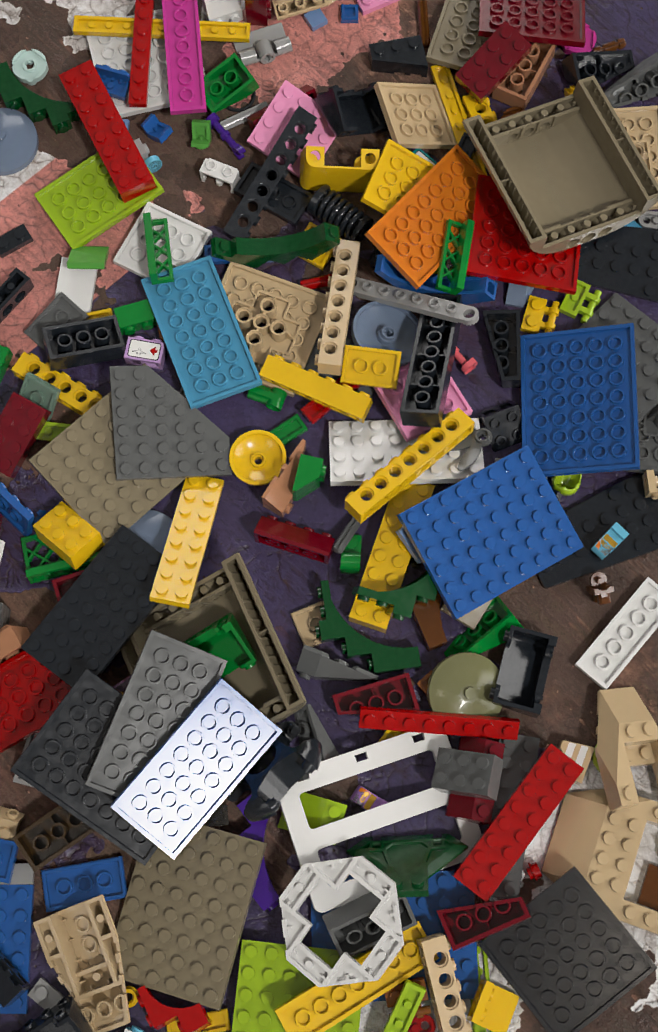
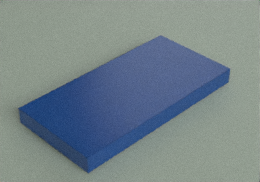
[41,856,128,912]

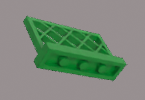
[21,534,102,584]

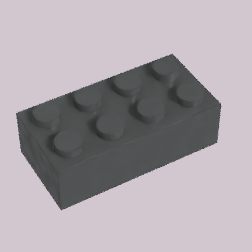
[322,892,417,957]

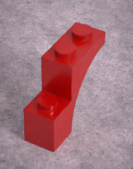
[137,985,212,1032]

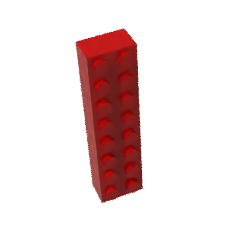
[58,59,157,203]
[452,744,584,903]

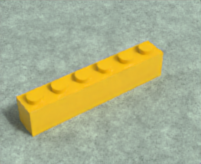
[259,354,373,423]

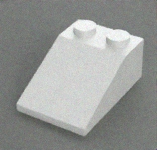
[202,0,243,22]

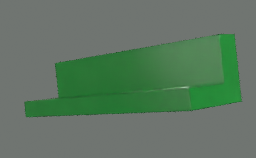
[143,212,174,285]
[435,219,475,295]

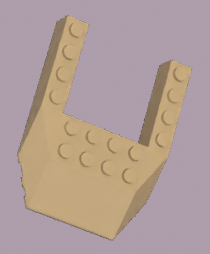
[541,788,658,935]

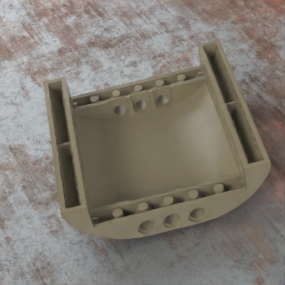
[462,75,658,254]
[120,553,307,724]

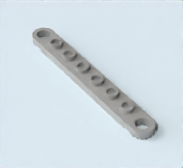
[353,277,479,326]

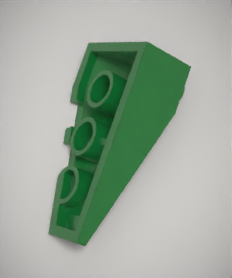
[444,596,524,657]

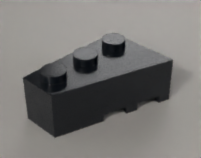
[368,35,428,77]

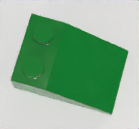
[204,53,260,113]

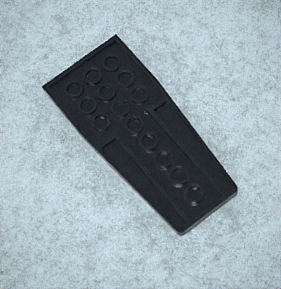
[578,226,658,303]
[536,473,658,589]

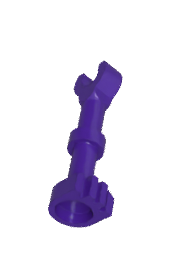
[205,113,246,160]

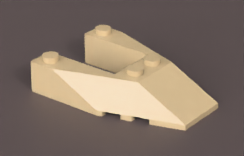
[595,687,658,811]

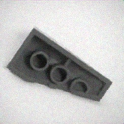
[296,644,378,682]

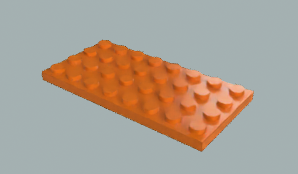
[364,144,486,290]

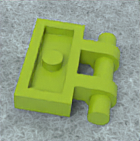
[559,279,602,324]

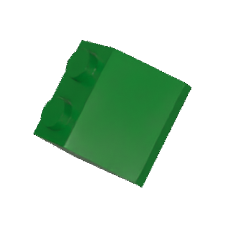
[292,454,327,501]

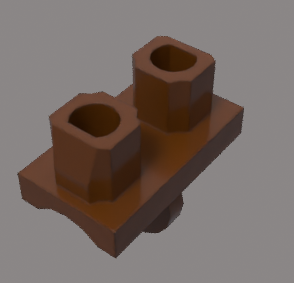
[586,572,614,605]

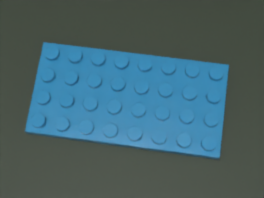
[141,255,262,409]

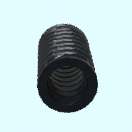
[307,184,374,242]

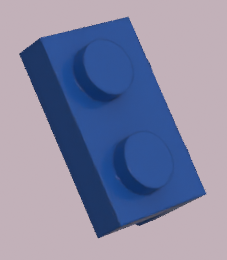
[95,64,130,101]

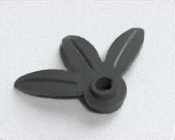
[443,414,493,471]

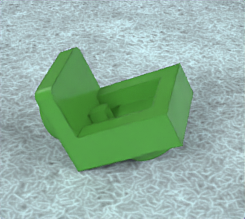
[191,119,212,149]

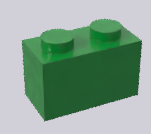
[114,299,157,335]

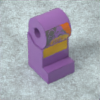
[350,785,388,811]

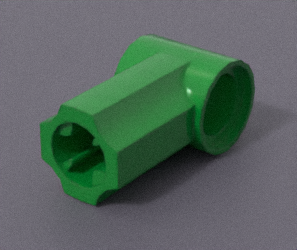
[247,385,287,412]

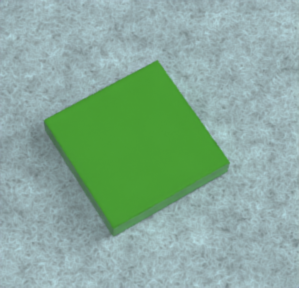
[67,246,109,269]

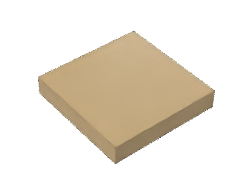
[291,601,325,647]

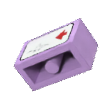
[124,336,167,370]

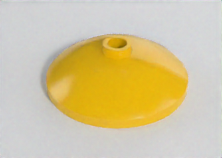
[229,430,286,486]

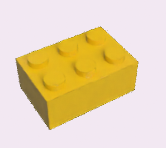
[33,501,104,570]

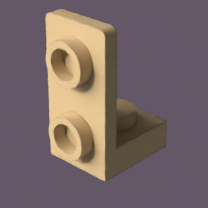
[642,470,658,500]

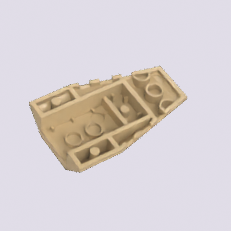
[33,894,131,1032]

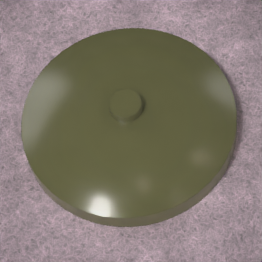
[427,652,502,717]

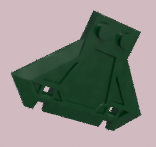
[346,834,469,898]

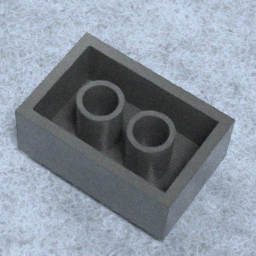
[431,747,504,801]

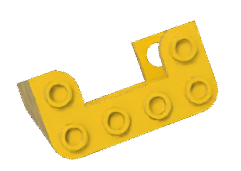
[300,146,380,193]

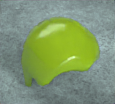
[552,474,582,496]

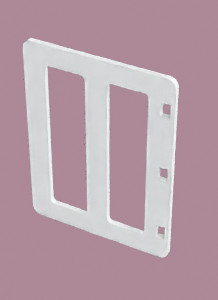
[279,732,482,913]

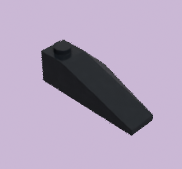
[561,50,635,87]

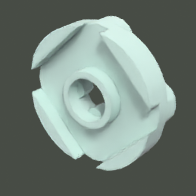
[12,49,49,86]

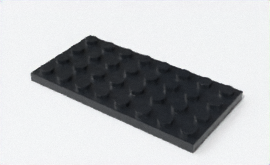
[21,525,162,687]

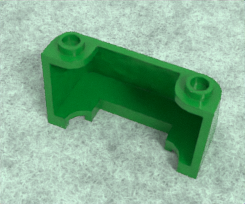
[183,613,257,678]

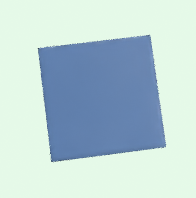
[304,8,328,31]

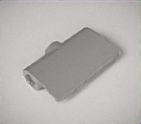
[233,22,293,66]

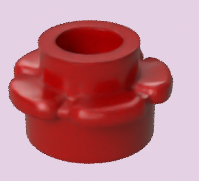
[526,862,543,882]

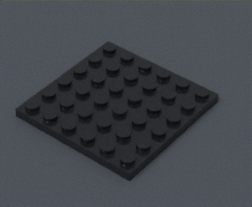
[479,866,657,1032]

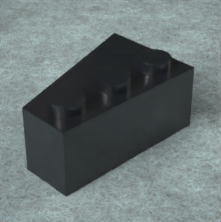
[0,951,31,1008]

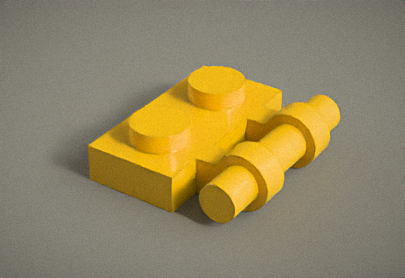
[520,295,560,334]

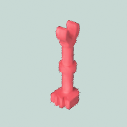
[454,346,478,375]

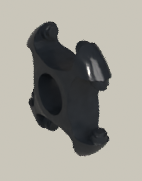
[226,721,322,822]

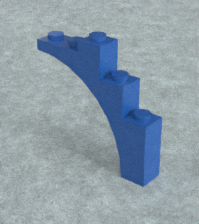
[374,254,498,305]

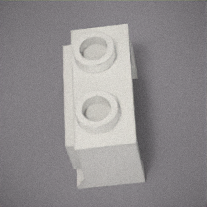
[199,158,241,194]

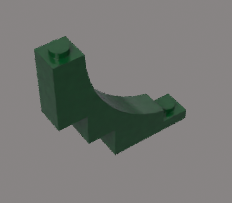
[211,222,340,268]

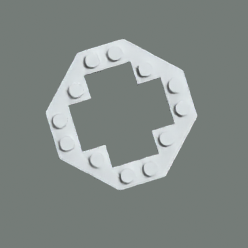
[279,856,404,987]

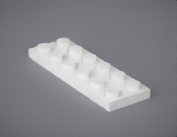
[575,577,658,690]

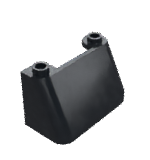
[489,625,558,718]

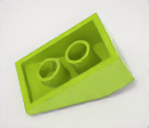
[278,792,347,846]

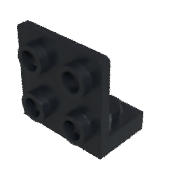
[477,401,522,452]

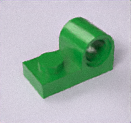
[340,535,362,574]

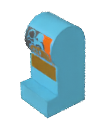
[591,522,629,560]

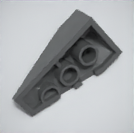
[604,52,658,108]
[294,704,346,792]

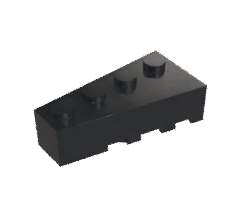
[482,309,521,388]

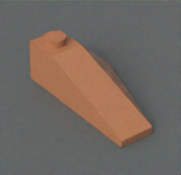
[262,439,306,518]

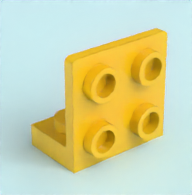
[466,979,519,1032]

